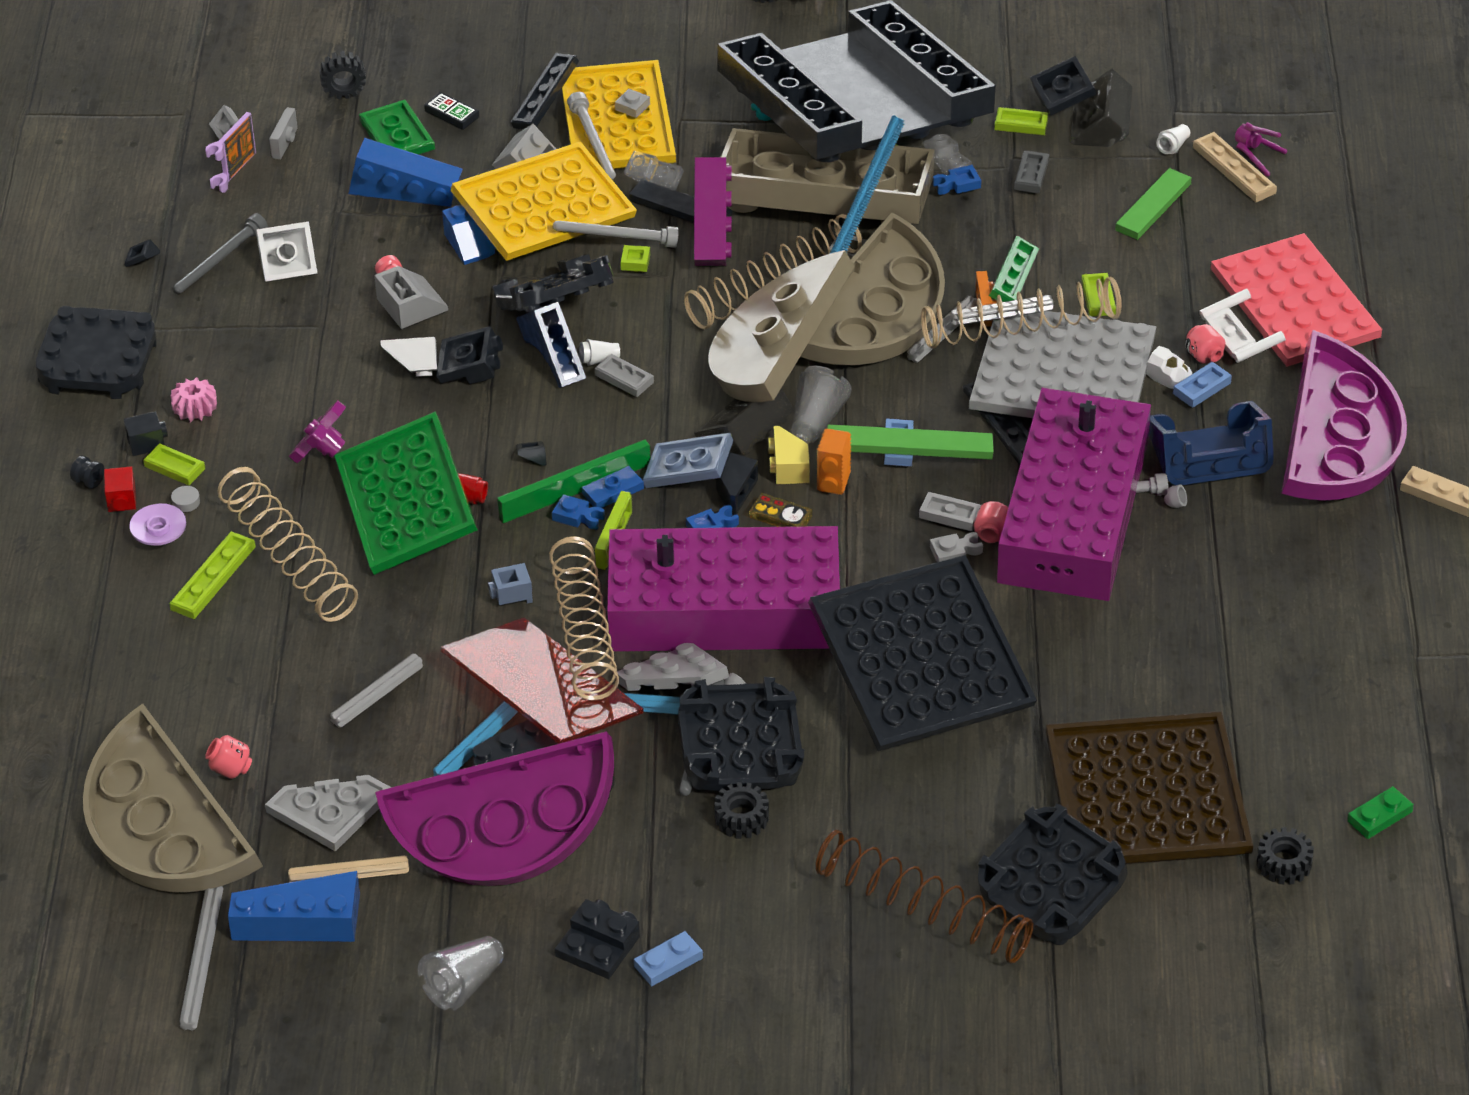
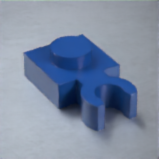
[933,165,981,195]
[552,494,605,530]
[686,505,739,528]

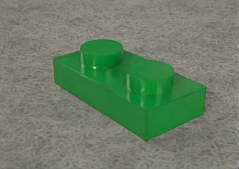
[1347,786,1414,839]

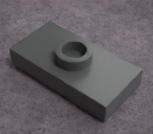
[1014,151,1049,193]

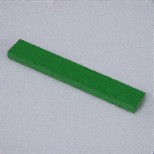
[497,440,650,523]

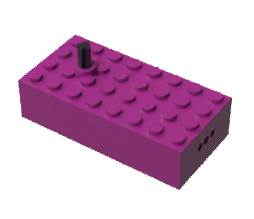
[997,388,1151,601]
[608,526,840,651]

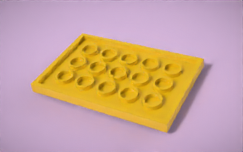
[562,60,676,169]
[450,141,637,261]

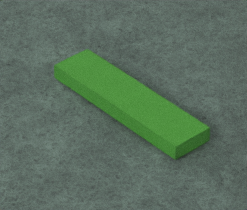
[1115,168,1192,240]

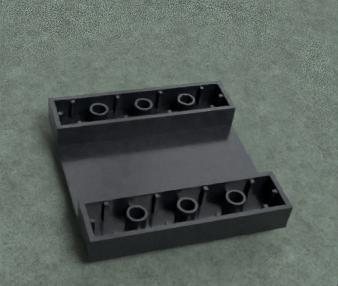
[717,0,996,162]

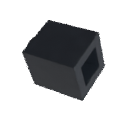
[124,411,168,456]

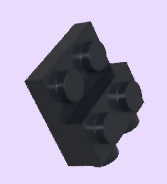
[1030,56,1096,116]
[436,326,503,384]
[555,899,640,980]

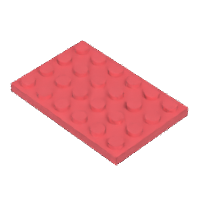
[1211,233,1382,367]

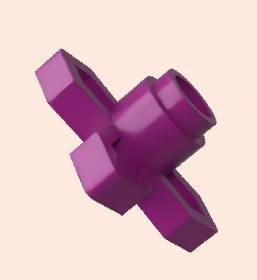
[289,400,346,463]

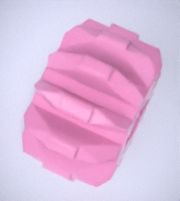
[171,377,217,422]

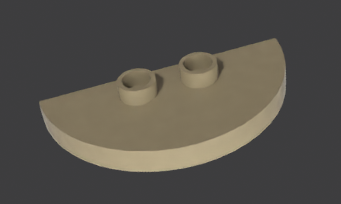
[800,212,945,365]
[708,250,854,402]
[83,704,263,892]

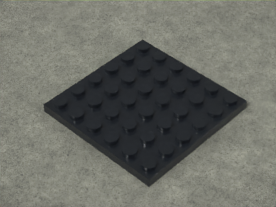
[808,555,1037,751]

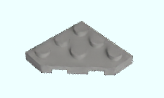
[617,643,729,691]
[265,775,391,851]

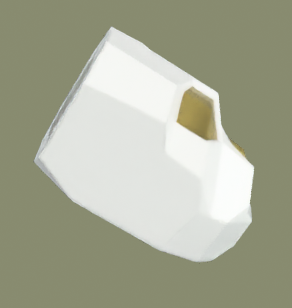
[1146,346,1192,389]

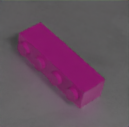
[694,157,732,266]

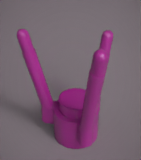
[1235,122,1287,177]

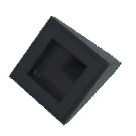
[124,239,160,267]
[516,441,547,465]

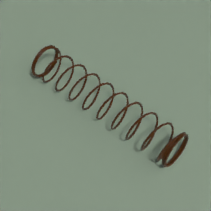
[815,830,1033,964]

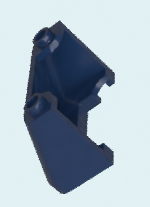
[1149,401,1274,485]

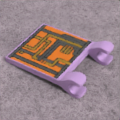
[206,112,256,193]

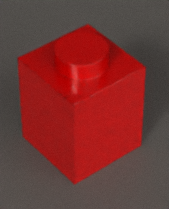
[104,467,136,512]

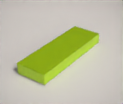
[595,491,632,570]

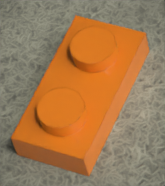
[975,271,997,326]

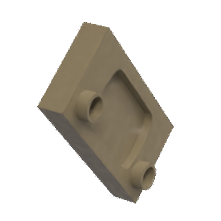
[721,128,935,224]

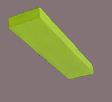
[169,531,256,619]

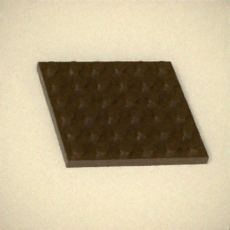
[1046,711,1253,863]

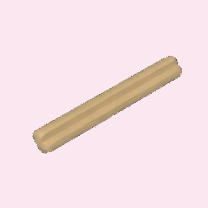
[288,855,409,883]

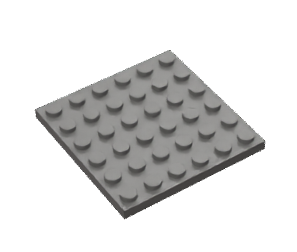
[969,311,1156,418]

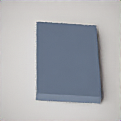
[643,433,733,488]

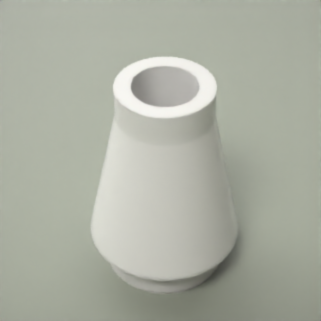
[1156,124,1191,154]
[579,339,620,366]

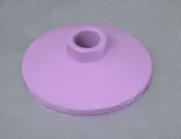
[130,504,186,546]

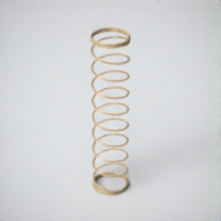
[684,214,862,330]
[921,277,1122,349]
[217,467,358,622]
[549,536,619,700]

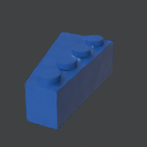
[348,138,463,207]
[228,871,360,942]

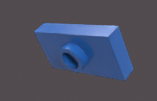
[582,466,644,508]

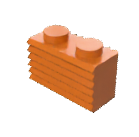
[817,429,851,495]

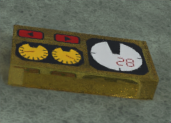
[750,493,812,527]

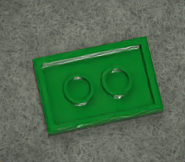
[359,100,435,155]

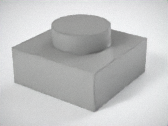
[615,89,650,118]

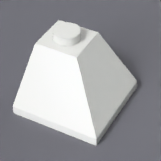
[256,221,317,282]
[381,337,437,377]

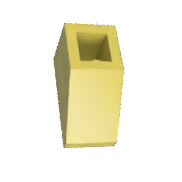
[768,426,810,484]

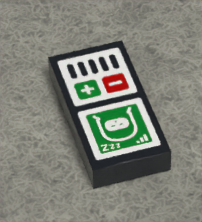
[424,92,479,130]

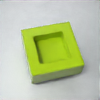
[621,245,650,272]

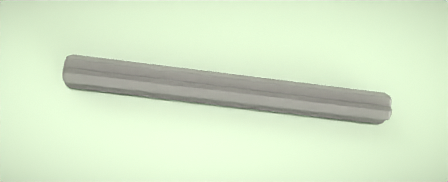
[180,886,223,1031]

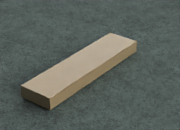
[1193,132,1277,203]

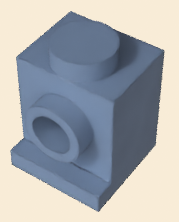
[488,563,533,605]

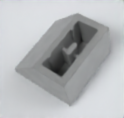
[492,124,556,169]
[374,266,448,329]

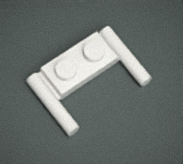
[1199,289,1286,363]

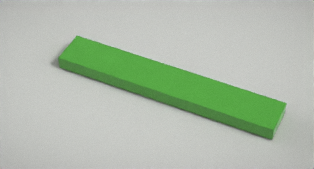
[827,425,993,459]

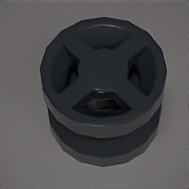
[70,455,105,489]

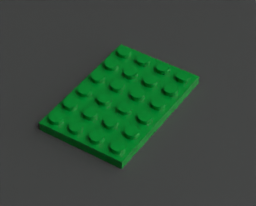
[335,411,478,575]

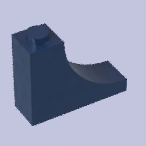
[516,302,586,388]

